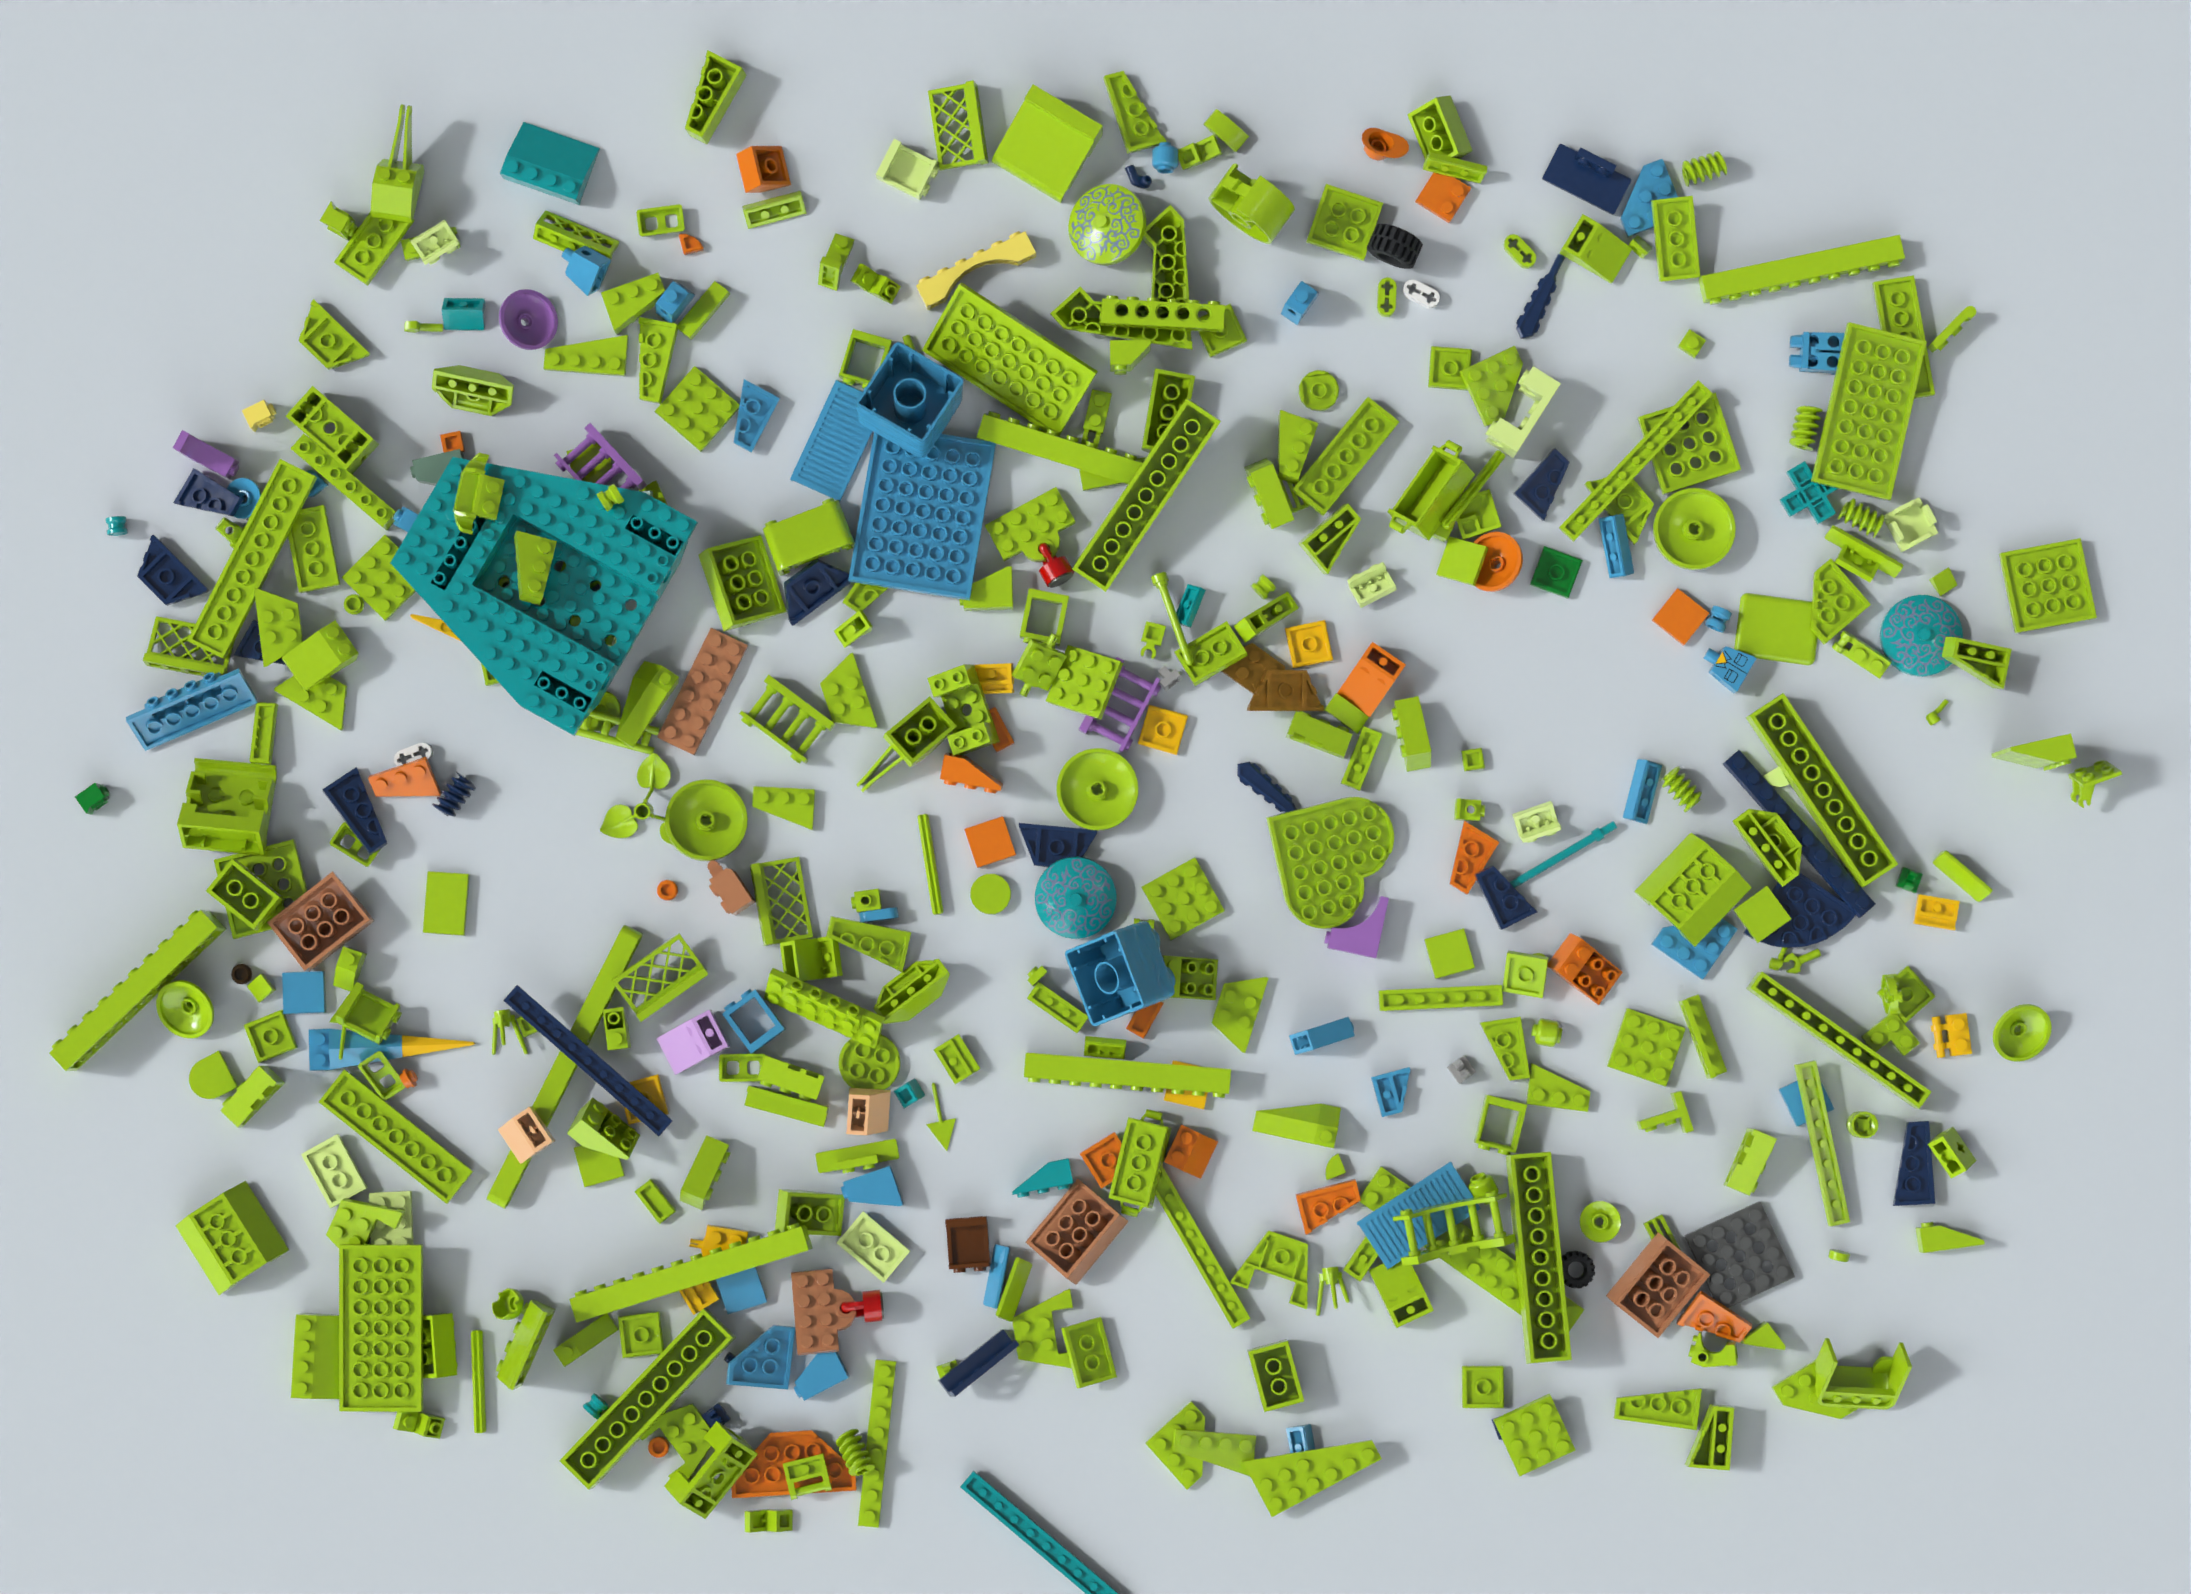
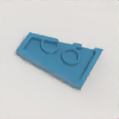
[733,379,780,452]

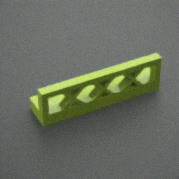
[533,210,620,268]
[1678,994,1727,1079]
[744,1086,829,1127]

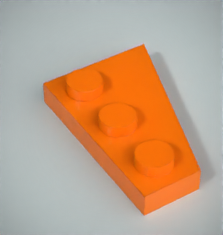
[368,757,442,797]
[1449,821,1499,895]
[1295,1179,1361,1235]
[1677,1291,1752,1343]

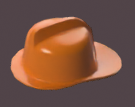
[1362,128,1409,161]

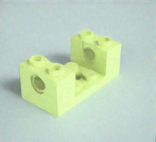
[1485,366,1561,458]

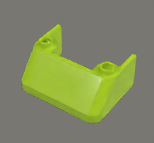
[1816,1338,1912,1410]

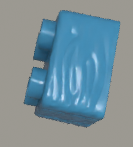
[856,342,964,458]
[1065,921,1175,1026]

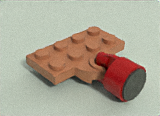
[791,1269,884,1355]

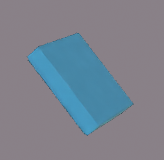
[282,971,326,1014]
[1778,1080,1834,1127]
[716,1267,767,1314]

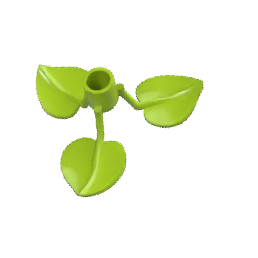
[600,753,673,845]

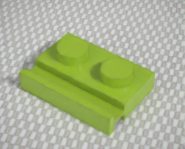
[934,1034,981,1084]

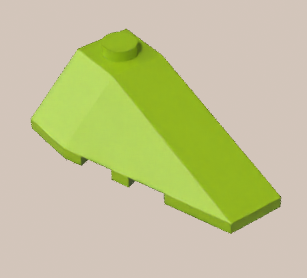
[616,661,679,748]
[1252,1103,1341,1148]

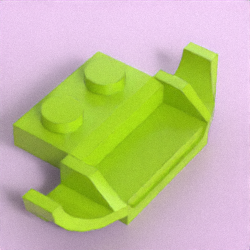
[453,452,505,535]

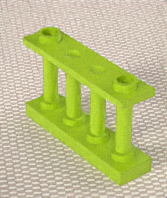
[739,674,835,764]

